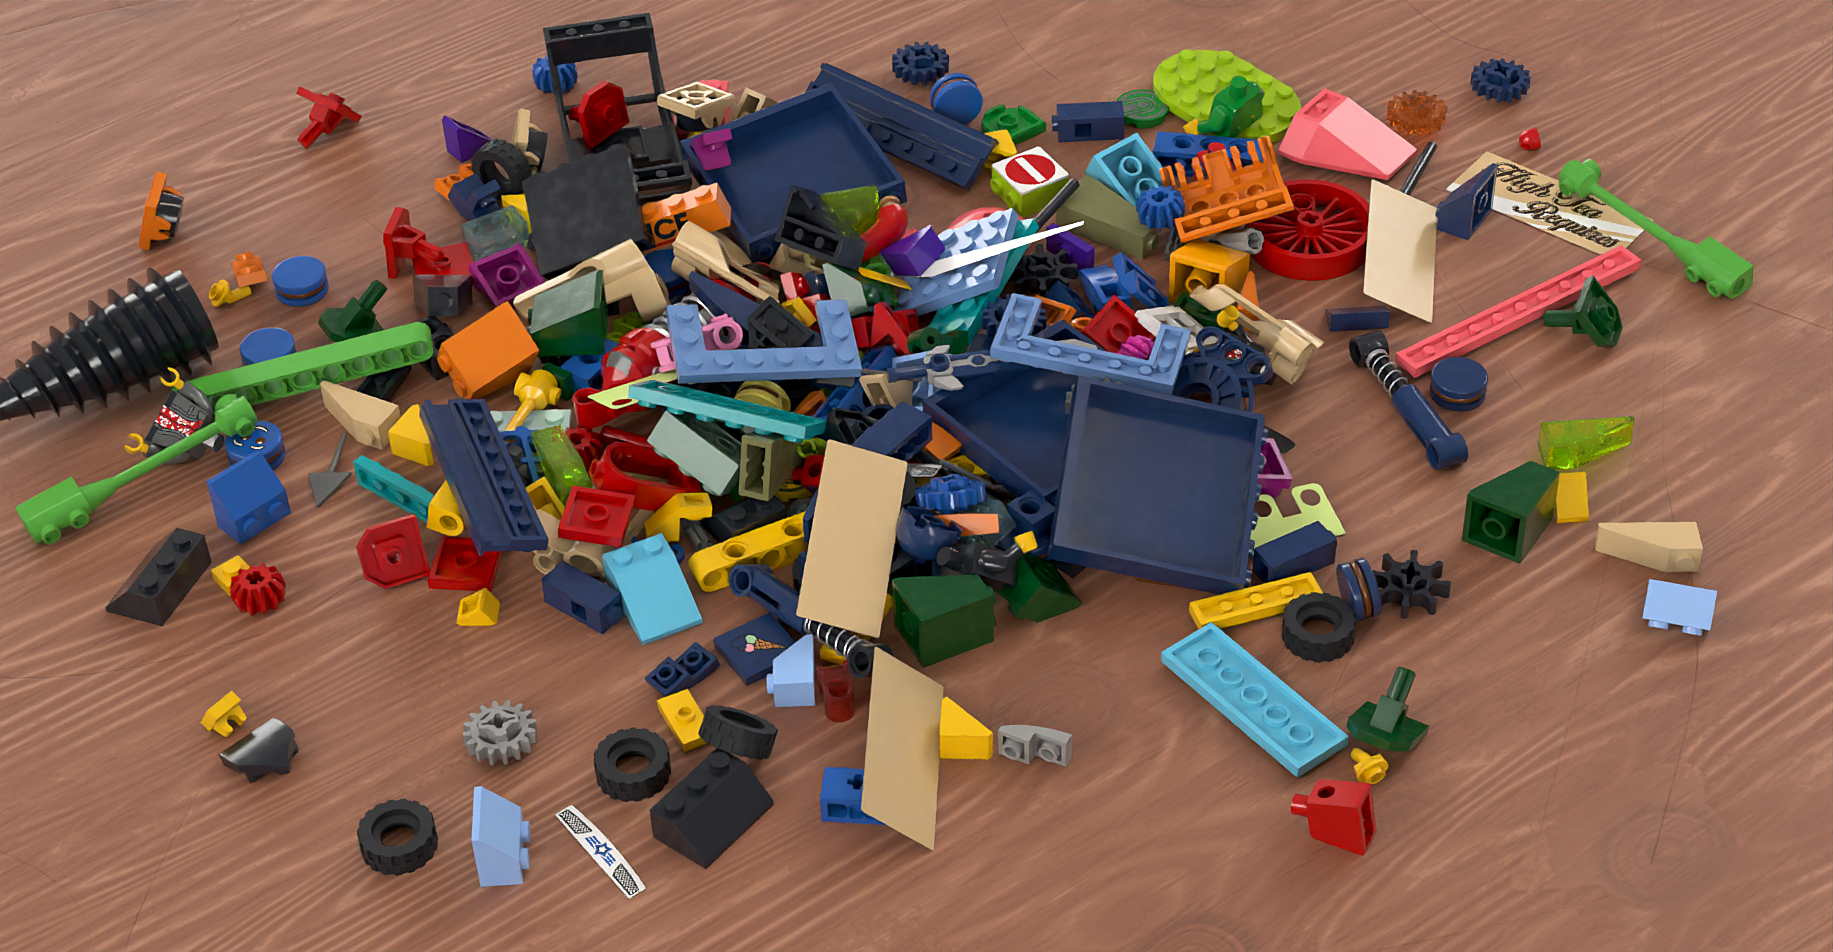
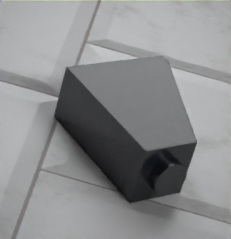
[413,275,473,316]

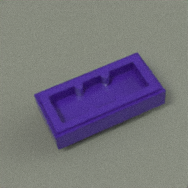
[1046,223,1094,270]

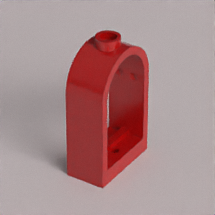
[589,442,703,512]

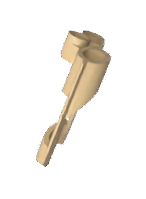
[671,221,779,305]
[513,239,671,322]
[1190,284,1325,384]
[532,473,666,579]

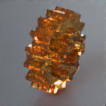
[1387,90,1447,136]

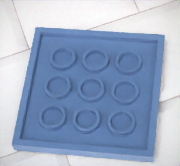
[894,208,1018,317]

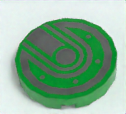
[1117,89,1169,128]

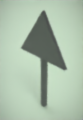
[308,432,352,508]
[939,459,1017,501]

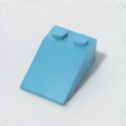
[1085,133,1164,207]
[602,533,703,645]

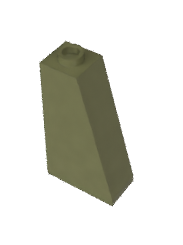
[1056,174,1160,260]
[739,432,806,501]

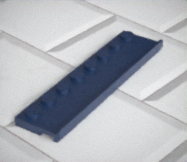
[804,63,999,191]
[419,399,549,556]

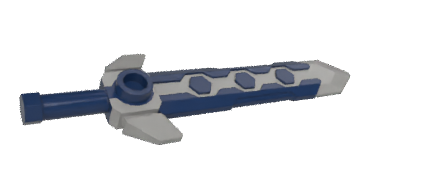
[886,339,1097,391]

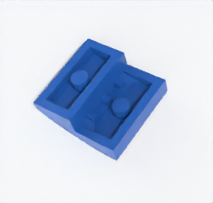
[1112,252,1169,309]

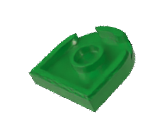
[981,104,1046,145]

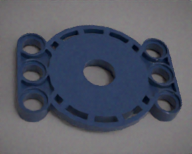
[1172,326,1273,413]

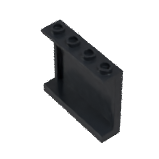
[522,144,656,280]

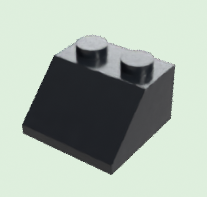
[701,495,787,543]

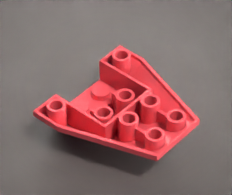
[1278,88,1417,180]

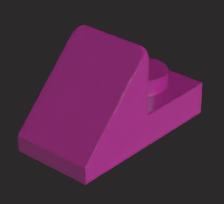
[690,128,732,170]

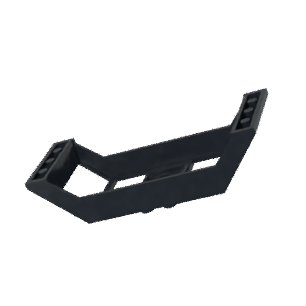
[543,12,692,203]

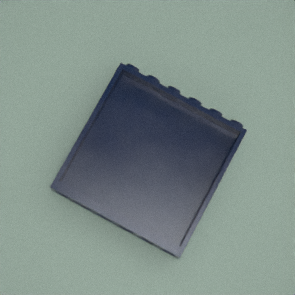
[680,82,907,263]
[922,319,1107,507]
[1047,375,1268,595]

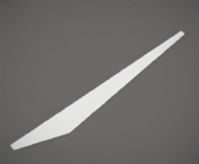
[891,221,1084,277]

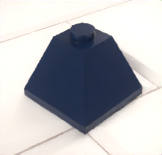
[1435,163,1498,240]

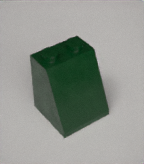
[526,270,609,357]
[1462,461,1560,564]
[892,574,996,668]

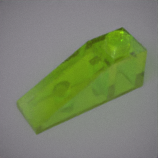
[1537,416,1635,470]
[530,425,592,508]

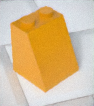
[1168,239,1250,303]

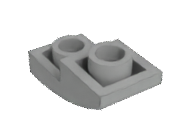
[998,725,1072,767]

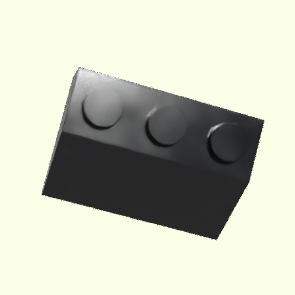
[105,528,212,626]
[650,748,774,869]

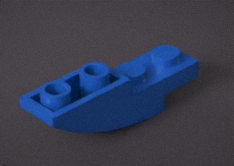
[1078,265,1132,312]

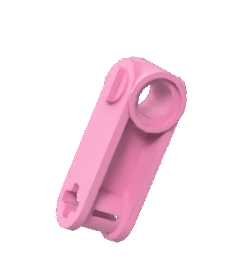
[650,314,743,373]

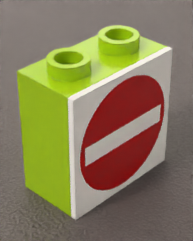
[990,146,1069,217]

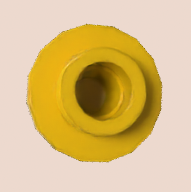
[209,279,252,307]
[1351,748,1389,785]

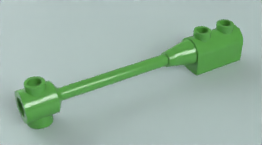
[1559,159,1754,299]
[15,394,258,544]

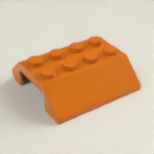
[1159,136,1294,243]

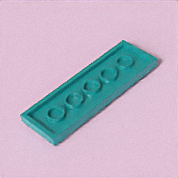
[927,218,1039,346]
[628,380,827,443]

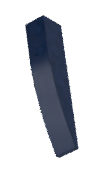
[689,271,837,391]
[803,401,933,544]

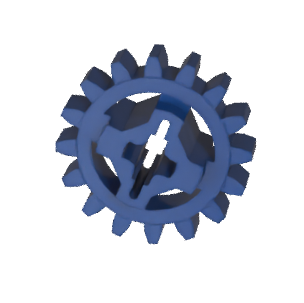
[915,474,986,514]

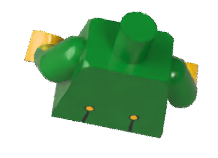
[1183,76,1265,138]

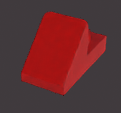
[870,302,911,356]

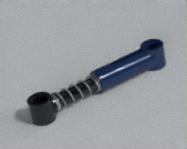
[1349,331,1468,470]
[729,563,894,678]

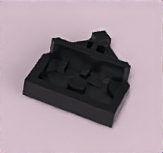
[748,296,815,349]
[218,718,299,783]

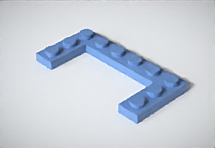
[990,293,1191,395]
[666,300,862,384]

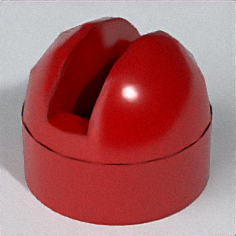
[1519,127,1541,151]

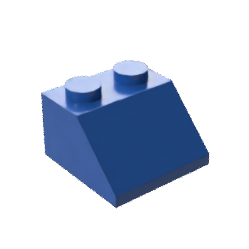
[206,450,291,545]

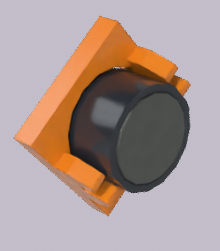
[138,171,184,251]

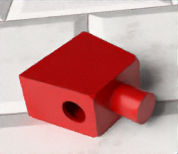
[1291,779,1377,856]

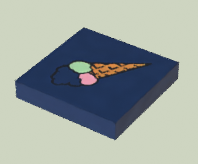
[713,612,796,686]

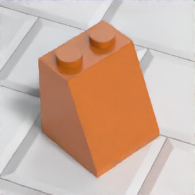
[437,301,539,399]

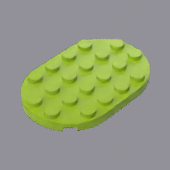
[1153,49,1301,143]

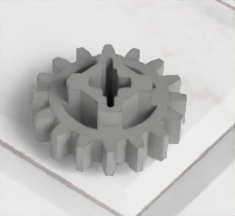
[463,700,538,765]

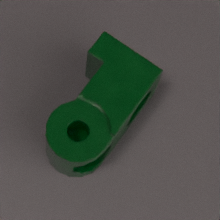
[907,327,968,355]

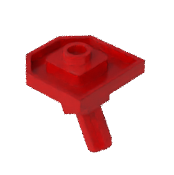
[569,80,630,148]
[296,86,362,148]
[383,207,445,279]
[356,514,430,589]

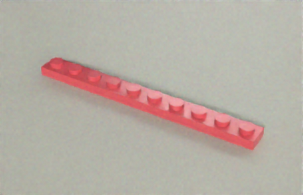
[1395,245,1641,378]

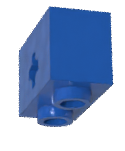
[820,767,886,825]

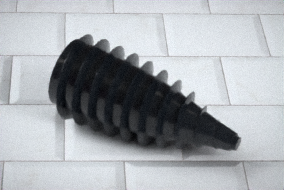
[0,267,219,421]

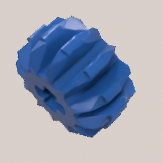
[532,54,578,95]
[1136,184,1185,231]

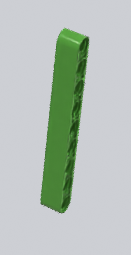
[171,322,433,415]

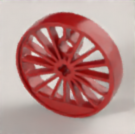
[1244,179,1370,281]

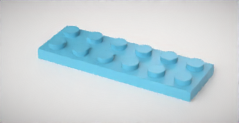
[1161,622,1349,778]

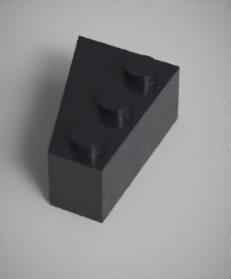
[774,185,867,270]

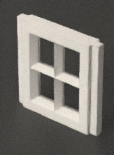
[1135,306,1218,354]

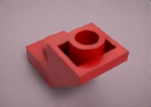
[780,272,831,321]

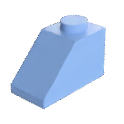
[767,634,815,707]

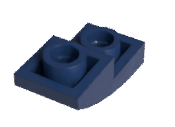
[644,642,721,697]

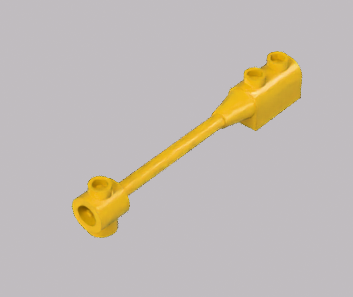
[426,370,561,536]

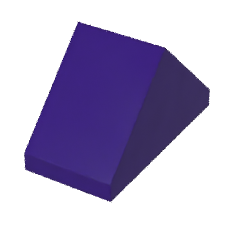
[442,115,492,163]
[880,225,945,276]

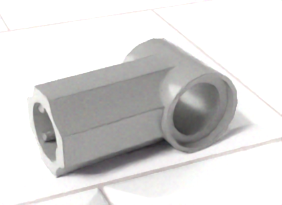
[1208,227,1264,255]

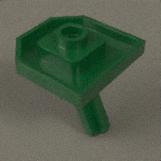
[1544,275,1623,348]
[318,280,387,342]
[1346,666,1429,752]

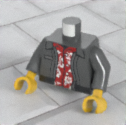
[124,368,224,465]

